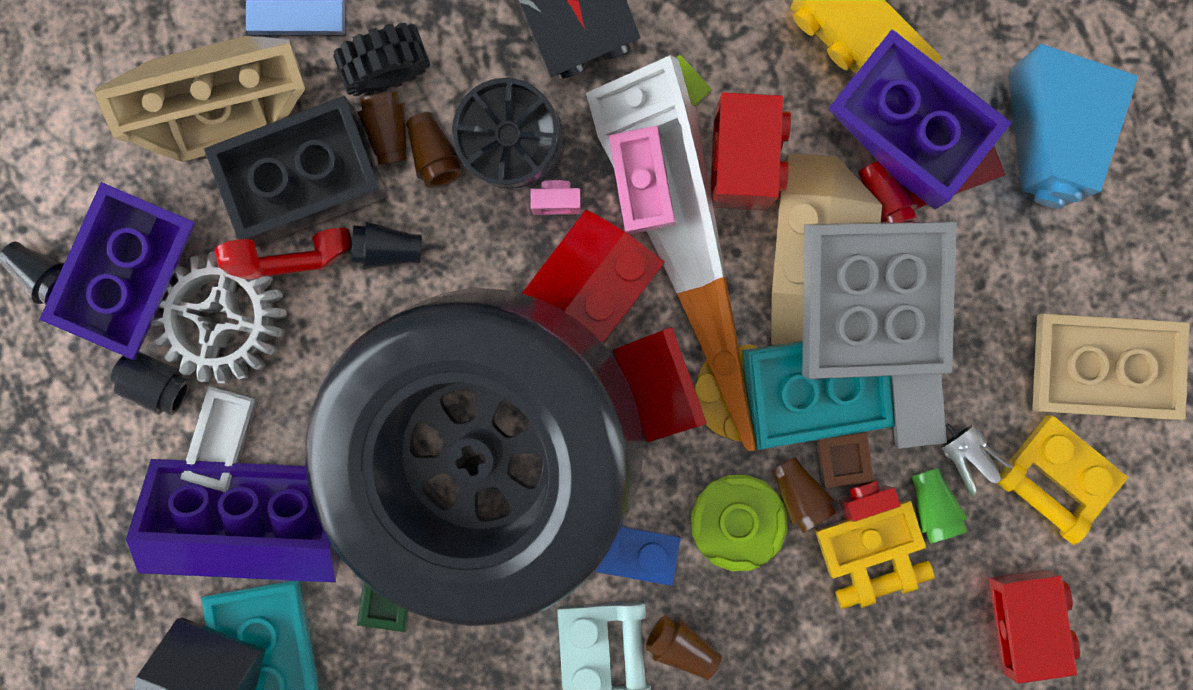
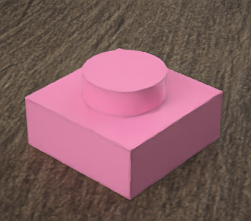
[530,180,581,215]

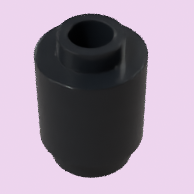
[110,351,190,415]

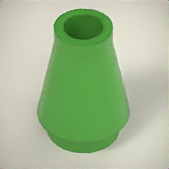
[911,468,968,544]

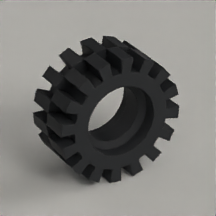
[333,23,430,96]

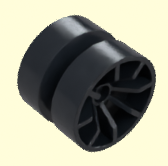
[452,78,565,191]

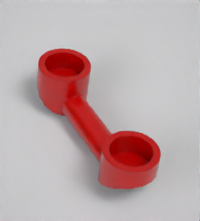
[214,227,352,279]

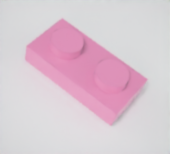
[608,125,676,234]

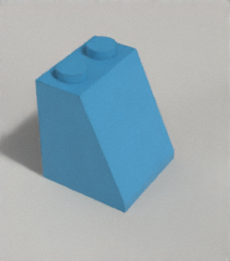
[1008,44,1138,209]

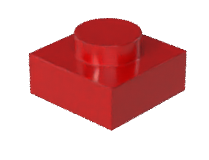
[839,480,901,522]

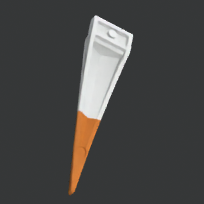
[586,55,756,451]

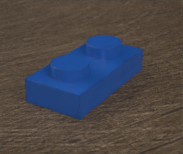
[594,525,681,586]

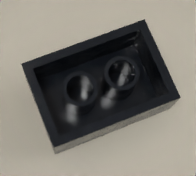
[204,96,388,247]

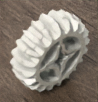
[151,252,287,384]

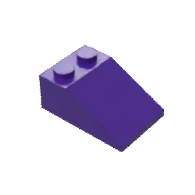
[828,29,1012,210]

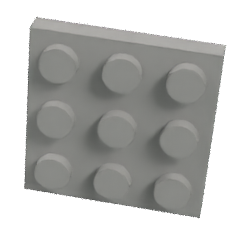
[802,221,957,379]

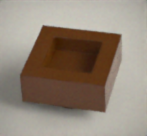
[816,432,874,488]

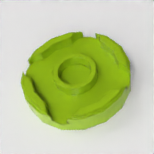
[690,474,787,571]

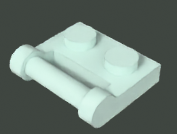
[557,601,651,690]

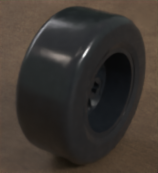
[305,288,643,626]

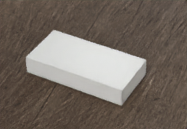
[180,386,258,492]

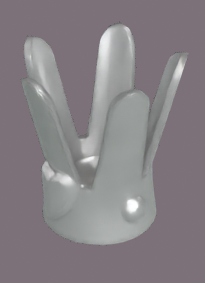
[941,424,1014,497]

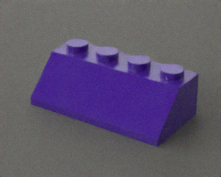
[126,459,340,583]

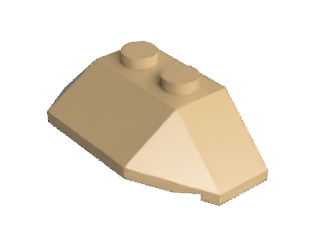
[94,36,306,162]
[771,154,882,345]

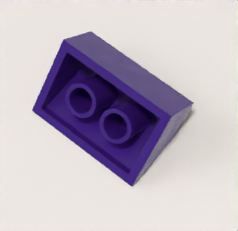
[39,182,196,360]

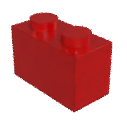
[989,569,1080,684]

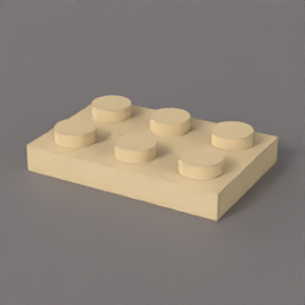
[1032,314,1190,420]

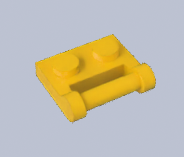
[997,415,1129,545]

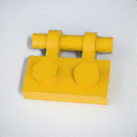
[815,500,935,609]

